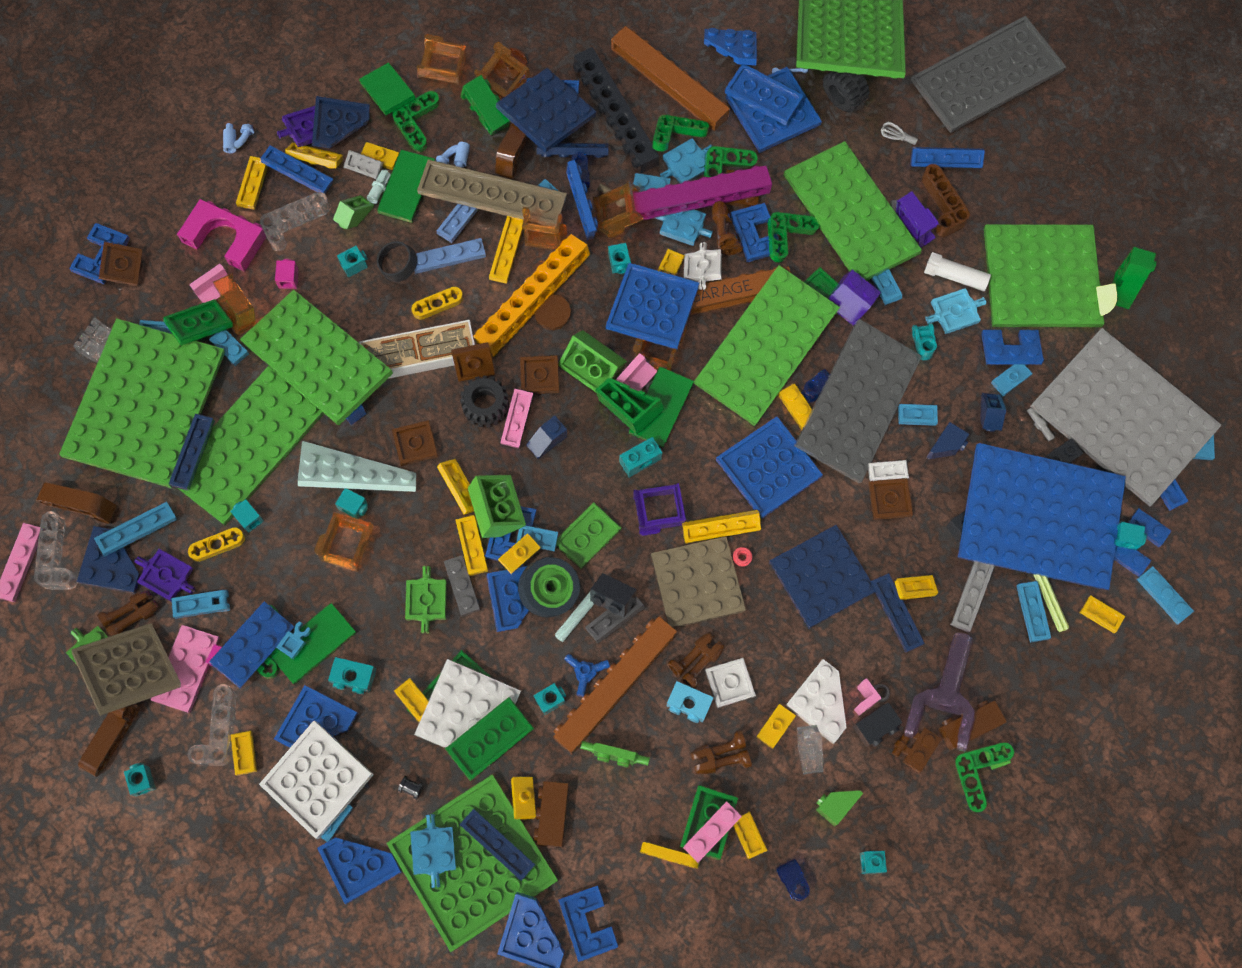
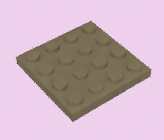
[651,537,746,628]
[71,623,181,716]

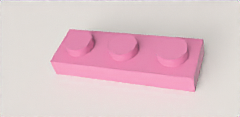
[500,389,533,449]
[683,802,742,863]

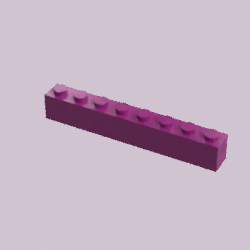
[625,166,772,223]

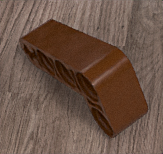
[495,123,529,179]
[922,164,970,237]
[36,482,117,524]
[78,704,140,777]

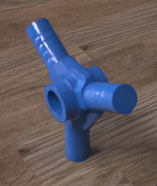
[564,654,610,697]

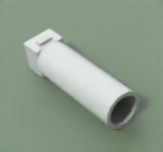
[924,252,991,291]

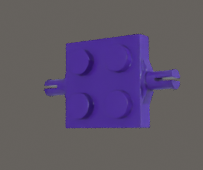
[277,106,315,147]
[135,549,195,602]

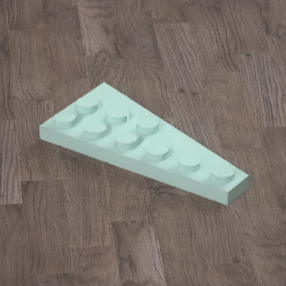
[298,441,416,492]

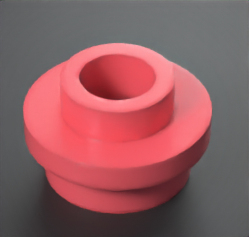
[733,547,752,567]

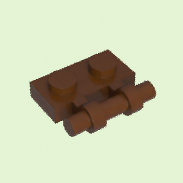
[891,720,942,773]

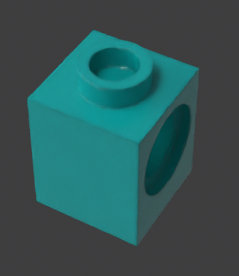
[608,243,631,274]
[337,246,368,278]
[335,488,368,520]
[230,499,264,533]
[1114,522,1147,550]
[533,683,566,716]
[124,763,156,797]
[860,851,887,874]

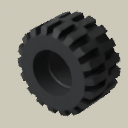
[823,71,870,112]
[460,376,509,428]

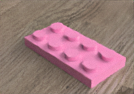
[151,625,221,713]

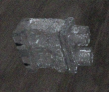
[73,318,112,363]

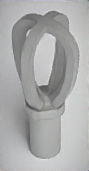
[881,122,918,145]

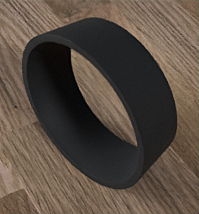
[377,241,417,282]

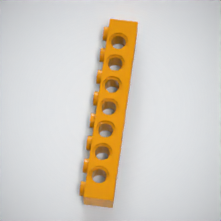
[473,234,590,357]

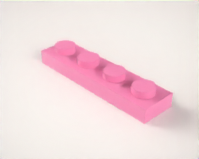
[0,523,44,602]

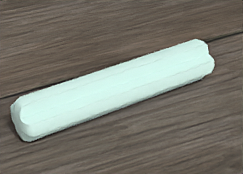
[555,592,594,642]

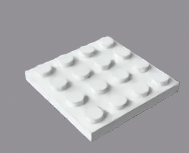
[414,659,521,766]
[259,721,374,839]

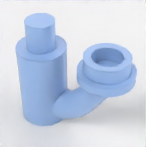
[223,123,254,153]
[436,142,470,168]

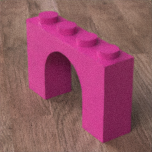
[177,199,267,272]

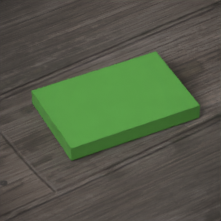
[556,502,621,570]

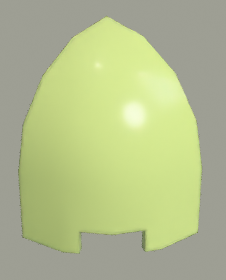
[1096,284,1117,316]

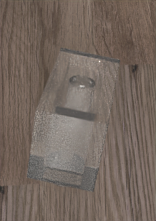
[797,725,823,775]

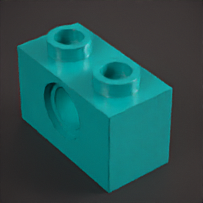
[619,437,662,478]
[328,657,376,694]

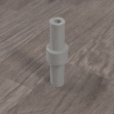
[1027,408,1055,441]

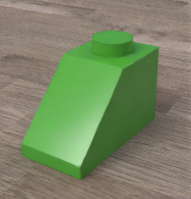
[333,195,374,229]
[816,791,863,826]

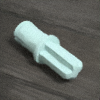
[367,170,391,204]

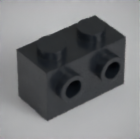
[590,573,637,617]
[853,702,903,747]

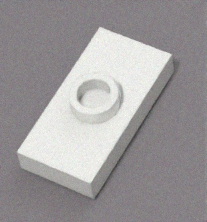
[868,460,909,481]

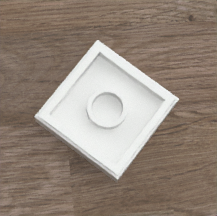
[705,658,756,708]

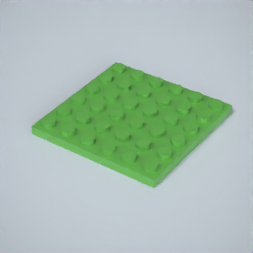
[984,224,1104,327]
[387,775,558,952]

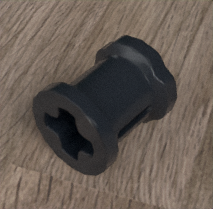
[398,775,424,801]

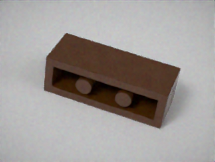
[938,700,1007,751]
[534,781,569,848]

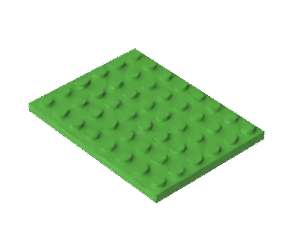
[796,0,906,78]
[59,318,225,488]

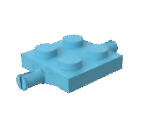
[925,288,986,334]

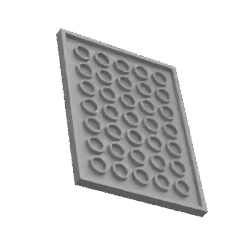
[1030,328,1221,506]

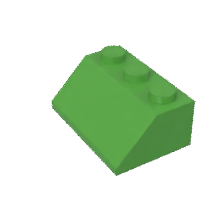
[558,330,627,392]
[468,475,526,538]

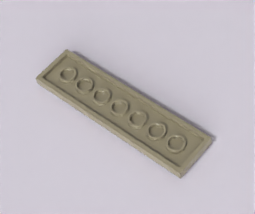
[417,160,567,228]

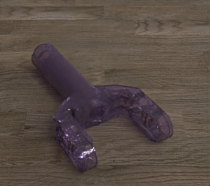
[904,633,975,752]

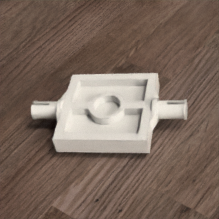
[684,242,722,290]

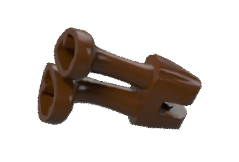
[712,201,743,255]
[97,590,160,636]
[667,632,725,689]
[690,730,752,774]

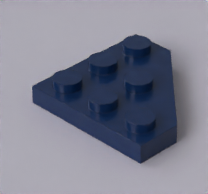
[312,96,370,149]
[76,526,141,594]

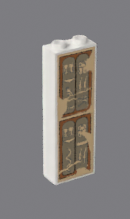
[359,320,475,379]

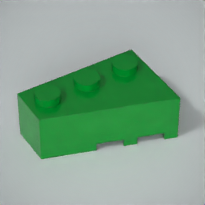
[461,75,510,136]
[1112,247,1157,309]
[595,378,664,434]

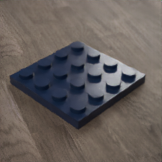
[496,68,596,153]
[769,525,875,629]

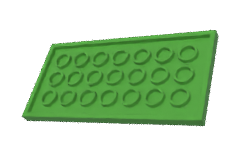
[783,141,922,281]
[694,265,840,426]
[240,290,393,426]
[177,366,324,526]

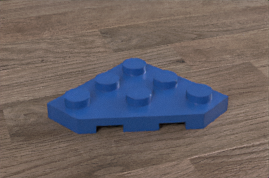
[704,28,757,65]
[486,566,547,632]
[274,685,358,748]
[317,838,402,904]
[497,892,565,968]

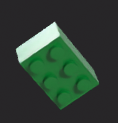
[679,785,738,860]

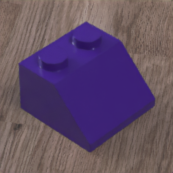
[828,269,881,326]

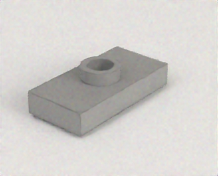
[344,150,383,179]

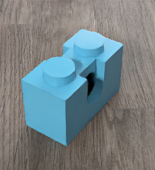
[666,681,714,723]

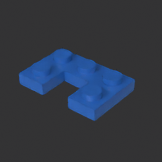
[730,203,779,262]
[69,223,130,284]
[981,330,1044,365]
[485,506,537,566]
[1114,508,1171,577]
[558,885,618,962]

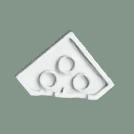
[786,659,847,744]

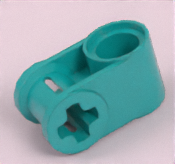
[912,323,937,360]

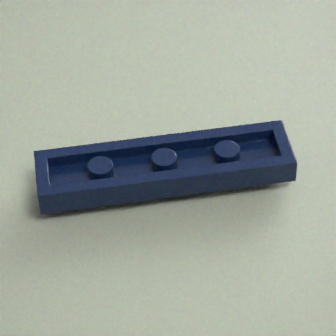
[537,143,608,158]
[169,414,215,491]
[871,573,925,653]
[459,809,535,881]

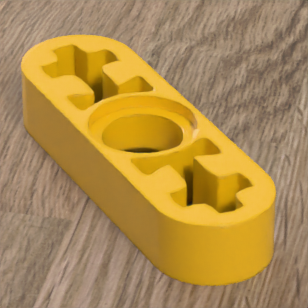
[412,287,463,320]
[188,528,245,562]
[640,842,700,869]

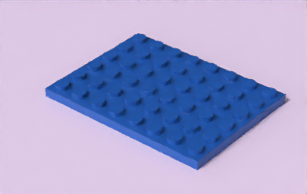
[958,443,1126,590]

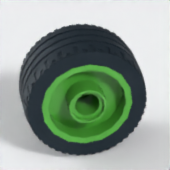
[518,557,580,617]

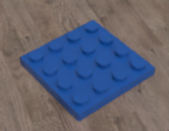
[726,67,822,153]
[606,263,700,350]
[716,417,823,519]

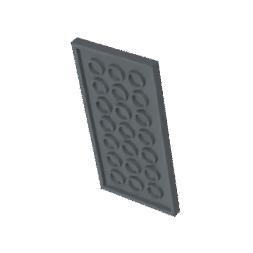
[911,16,1066,133]
[794,319,922,483]

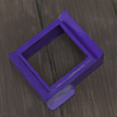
[896,192,939,248]
[633,483,686,536]

